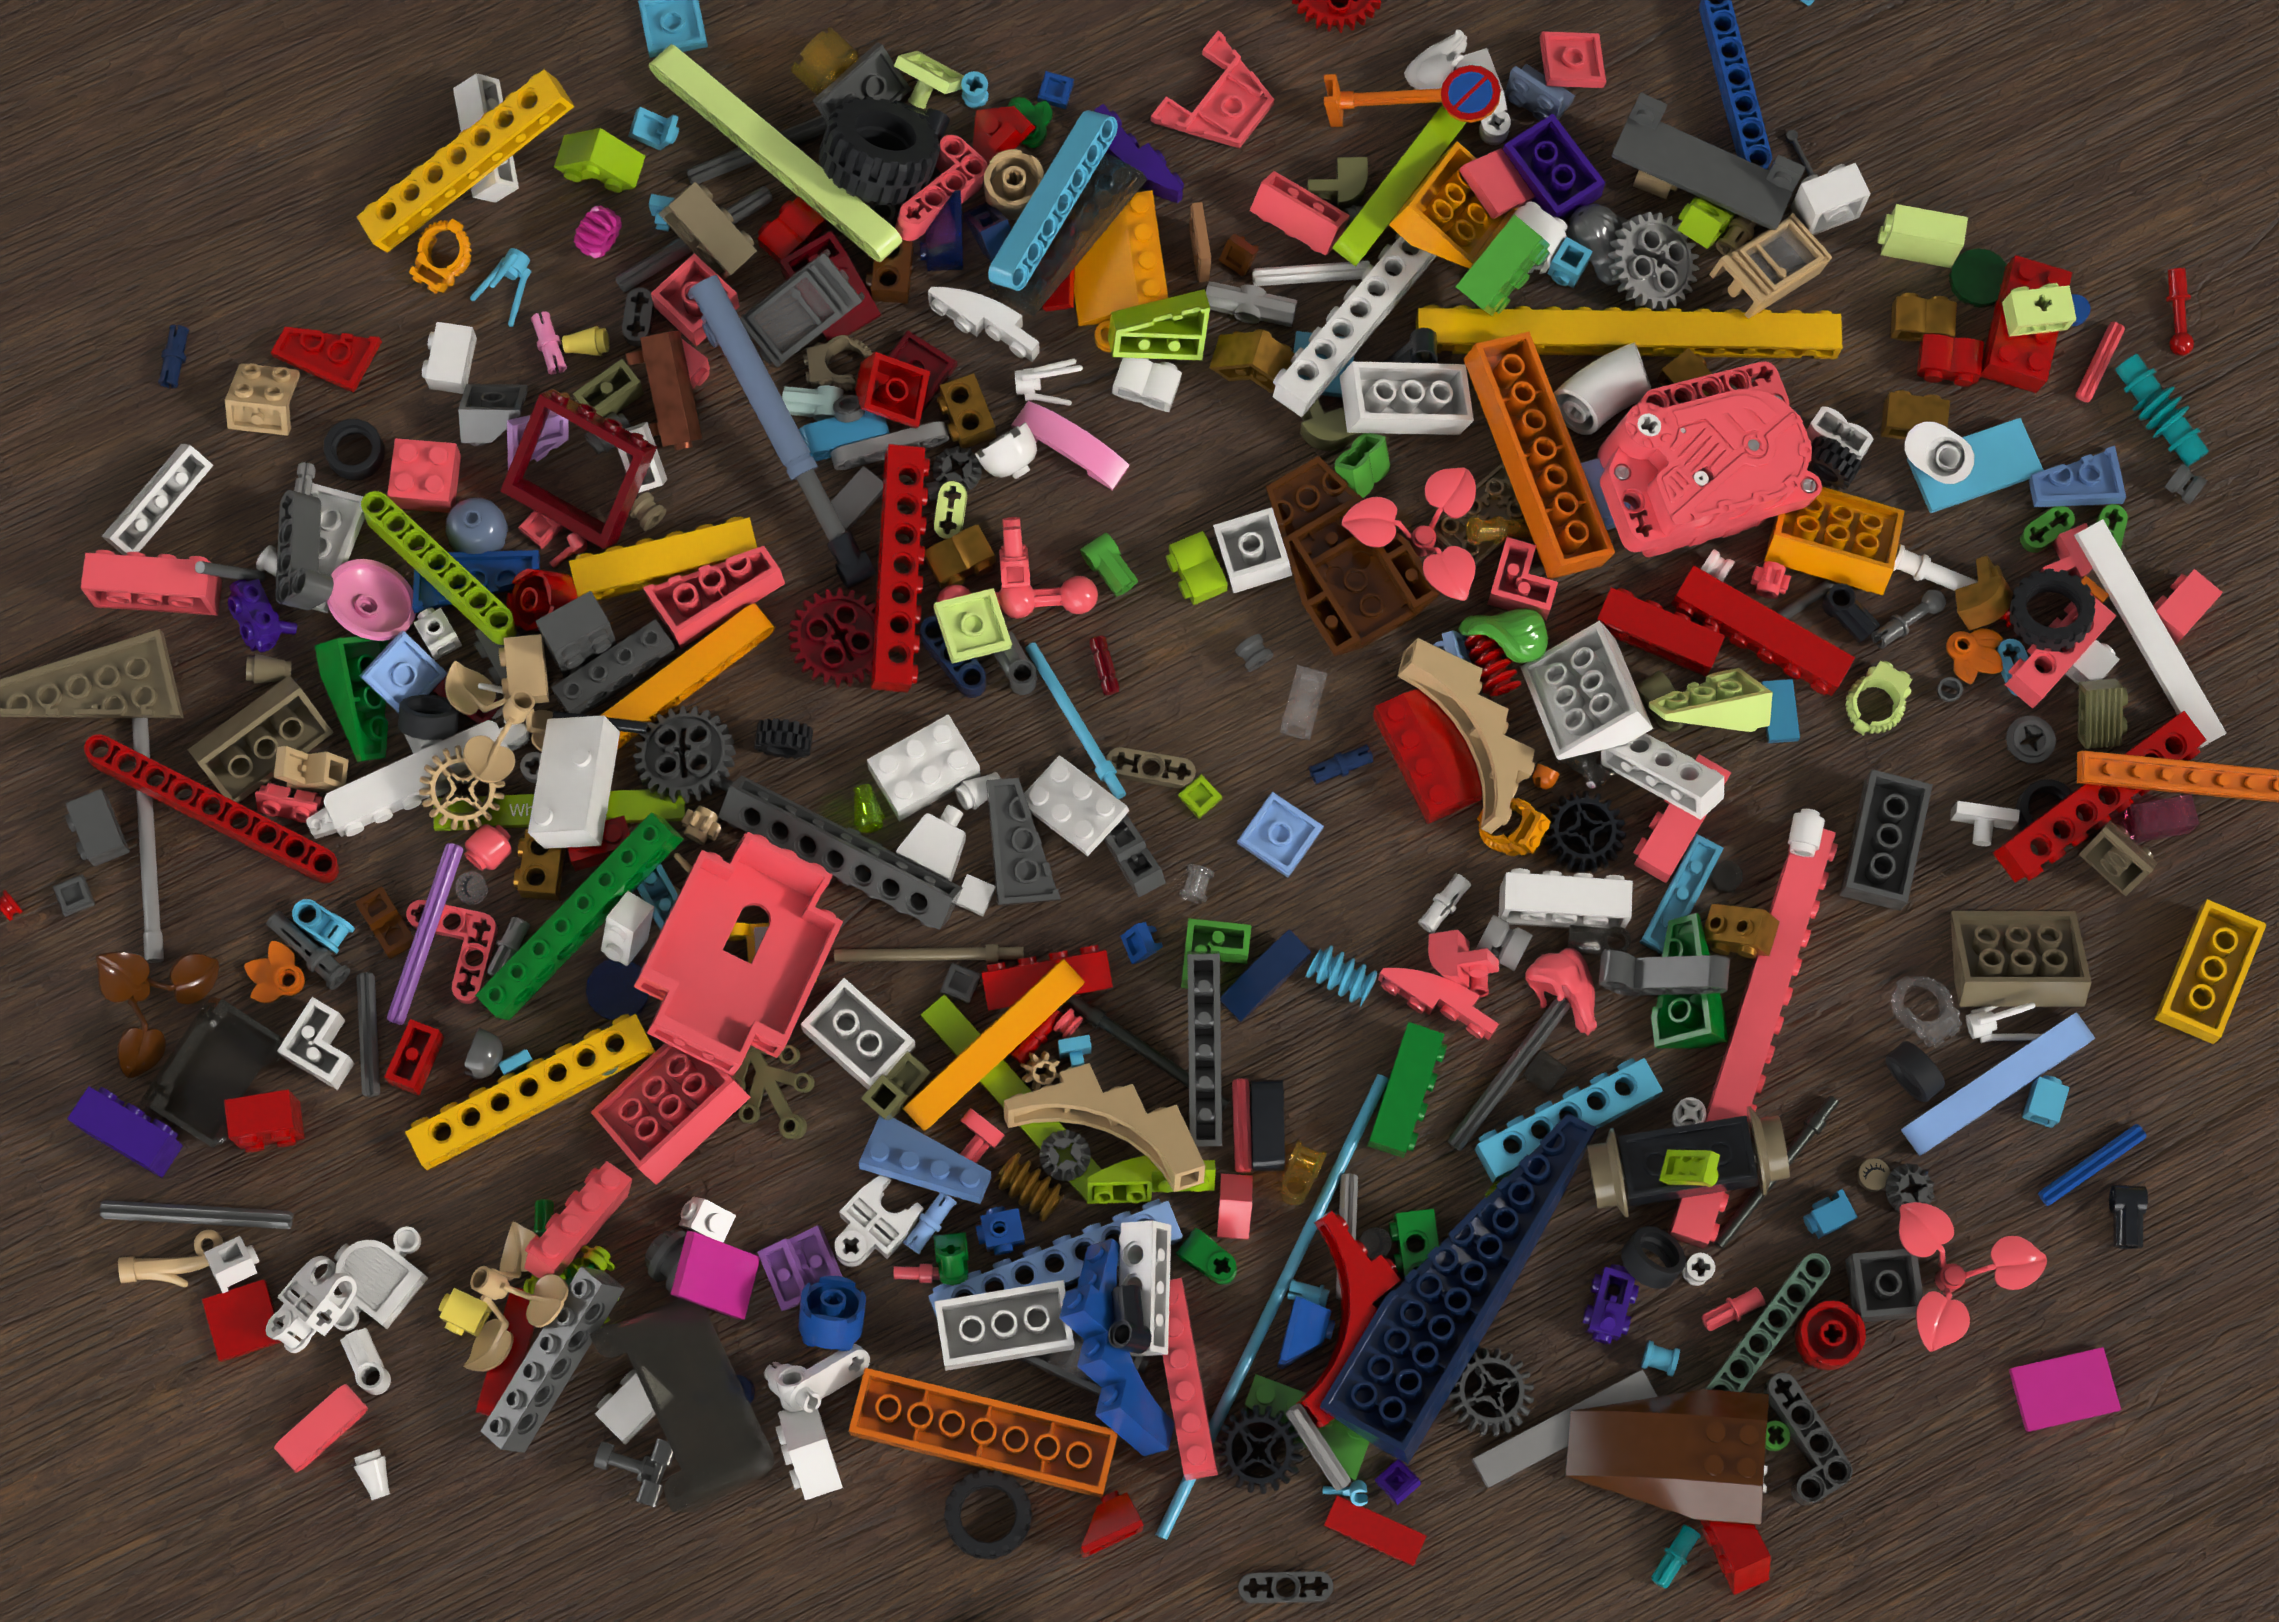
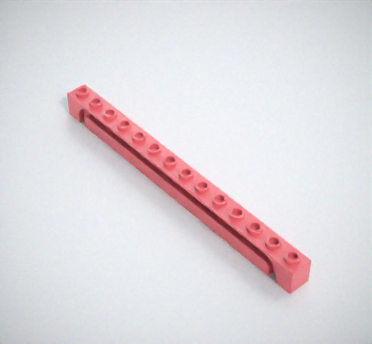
[1668,828,1838,1249]

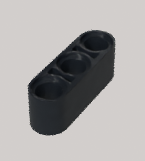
[1250,1080,1285,1171]

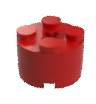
[506,569,578,632]
[1795,1301,1866,1370]

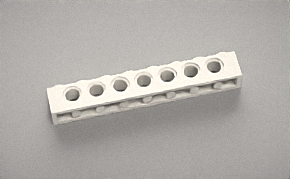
[1272,233,1437,417]

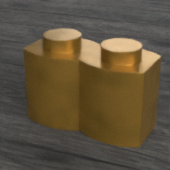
[1891,293,1957,341]
[924,524,996,589]

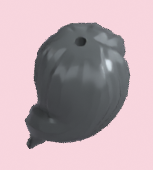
[1568,204,1638,286]

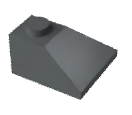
[458,384,528,446]

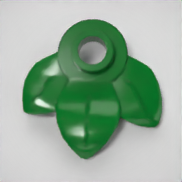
[1008,97,1053,148]

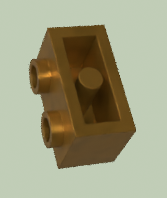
[1704,904,1780,959]

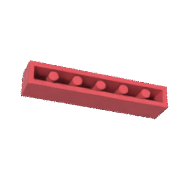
[1162,1278,1218,1481]

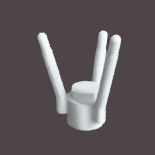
[1015,359,1083,406]
[1966,1002,2043,1043]

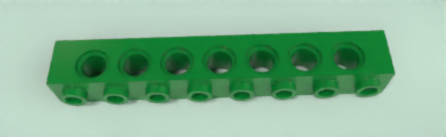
[475,812,684,1021]

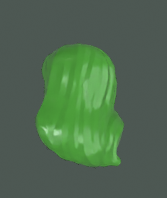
[1459,608,1548,663]

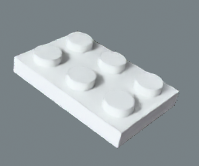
[1024,755,1129,856]

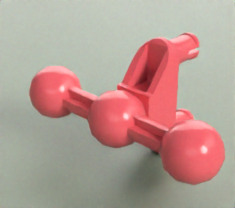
[936,517,1098,619]

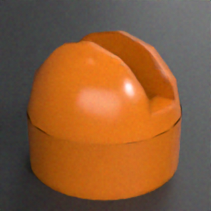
[1532,764,1560,790]

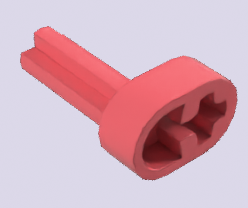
[960,1108,1005,1163]

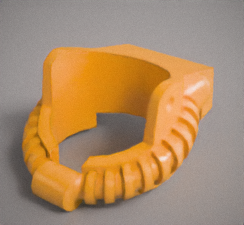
[409,218,472,294]
[1477,797,1551,856]

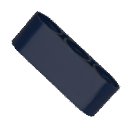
[920,616,986,698]

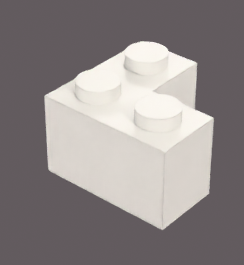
[277,997,355,1090]
[775,1406,843,1500]

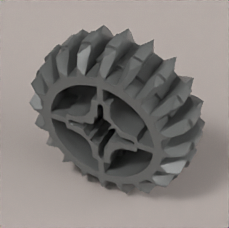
[1447,1348,1534,1436]

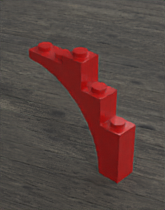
[1296,1211,1401,1429]

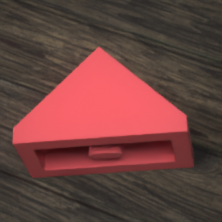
[1217,1173,1253,1240]

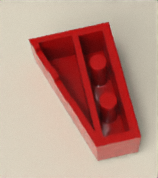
[1700,1520,1771,1595]

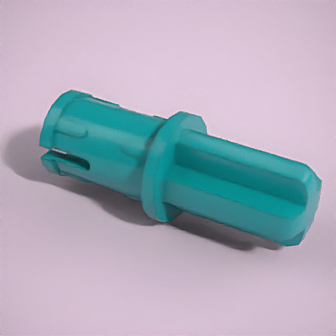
[1651,1524,1701,1588]

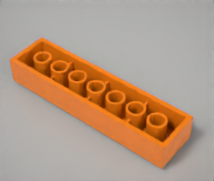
[1463,332,1615,579]
[848,1368,1118,1498]

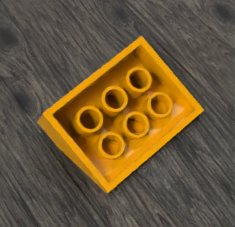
[1389,141,1519,269]
[1065,190,1168,326]
[1764,486,1905,596]

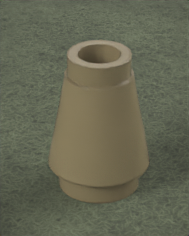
[246,653,291,684]

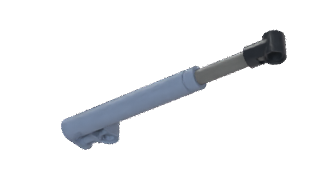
[687,275,875,588]

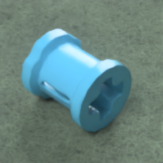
[961,71,989,109]
[1641,1340,1680,1377]

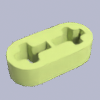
[934,481,967,539]

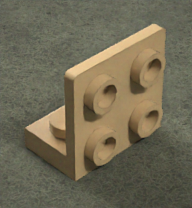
[225,363,300,436]

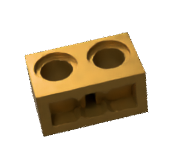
[937,373,996,448]
[514,829,566,901]

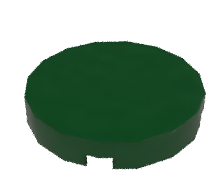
[1949,248,2007,308]

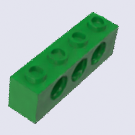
[1389,1209,1439,1287]

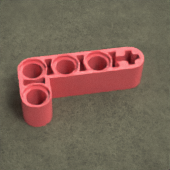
[895,135,988,241]

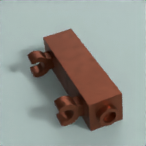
[626,331,702,451]

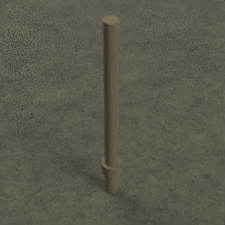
[834,944,1024,963]

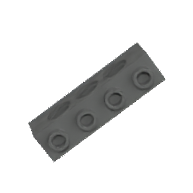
[551,619,676,714]

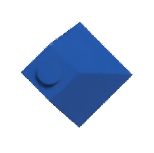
[1277,1296,1335,1369]

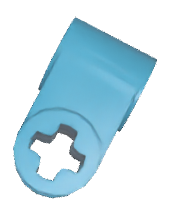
[292,899,355,955]

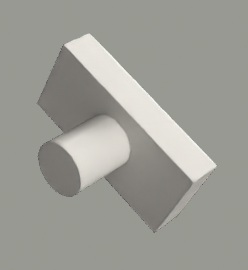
[1950,801,2020,846]

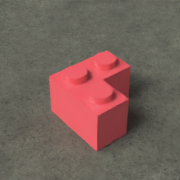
[1487,537,1558,621]

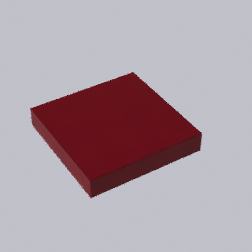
[889,330,958,412]

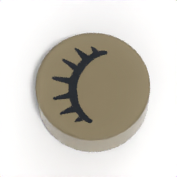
[1857,1158,1890,1192]

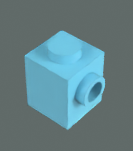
[1547,237,1593,289]

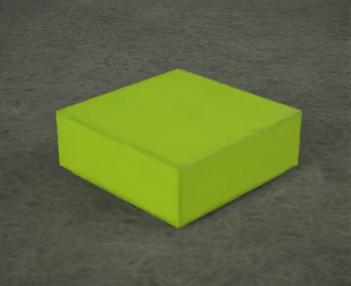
[1178,774,1222,819]

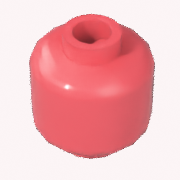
[464,824,512,871]

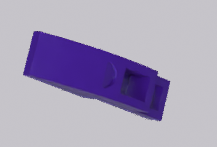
[1094,104,1184,203]

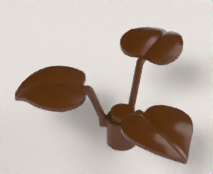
[96,951,219,1078]

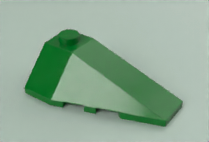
[314,636,388,762]
[1651,913,1728,1048]

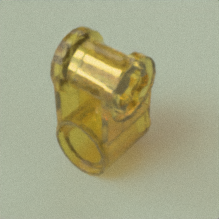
[1280,1140,1327,1205]

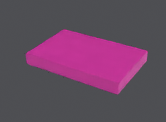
[671,1231,760,1320]
[2009,1347,2121,1433]

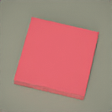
[1539,31,1606,88]
[1459,148,1535,219]

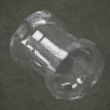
[1179,864,1215,904]

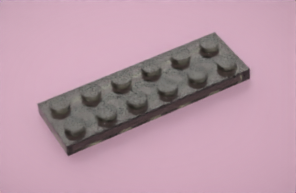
[989,152,1147,316]

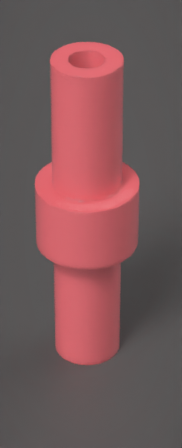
[894,1264,940,1283]

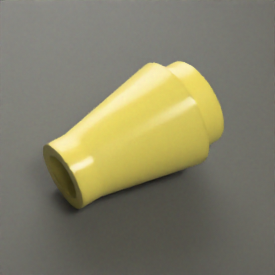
[562,326,609,356]

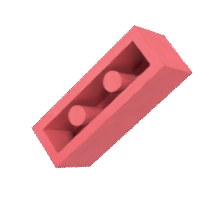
[1249,171,1350,256]

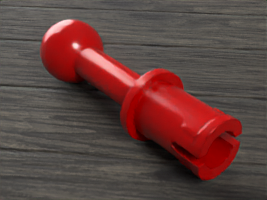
[2166,268,2194,356]

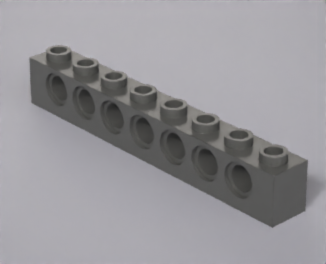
[718,775,963,930]

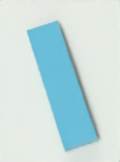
[1640,834,1724,954]

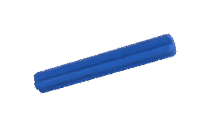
[2038,1124,2146,1206]

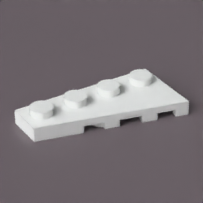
[311,483,365,613]

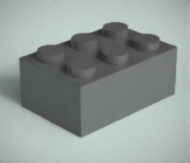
[536,591,617,679]

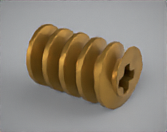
[994,1152,1064,1222]

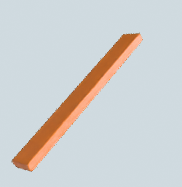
[2077,750,2279,803]

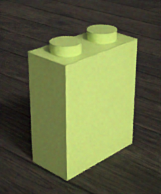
[1877,204,1968,268]

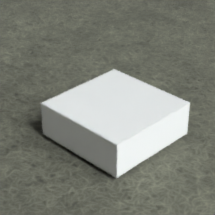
[956,874,996,916]

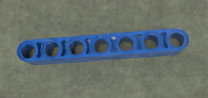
[1699,0,1772,170]

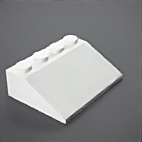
[1520,620,1653,760]

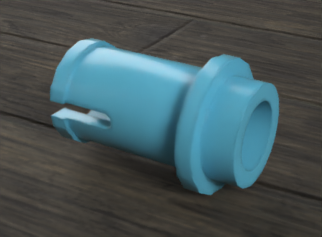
[1287,1279,1330,1308]

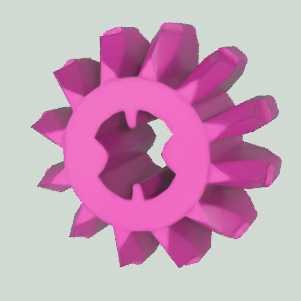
[574,205,622,259]

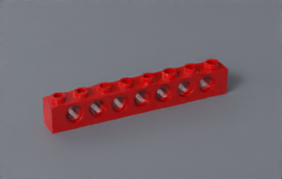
[871,444,930,693]
[1992,711,2207,883]

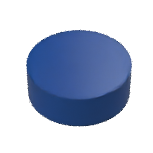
[2071,294,2091,326]

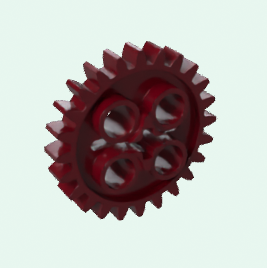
[788,588,876,688]

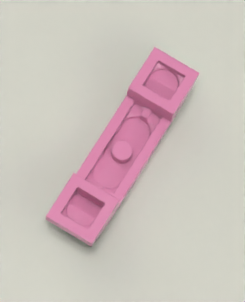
[1011,401,1129,491]

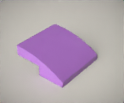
[757,1225,843,1311]

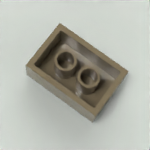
[658,182,757,279]

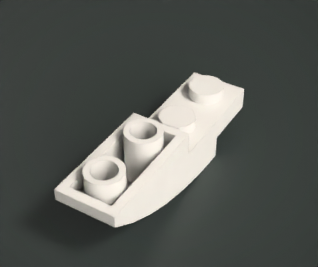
[928,287,1039,362]

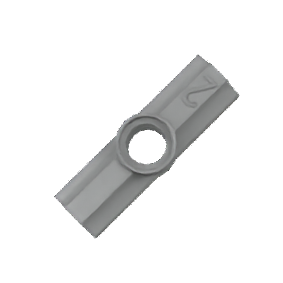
[1206,281,1297,327]

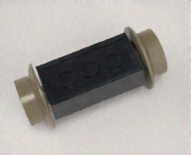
[1587,1106,1790,1218]

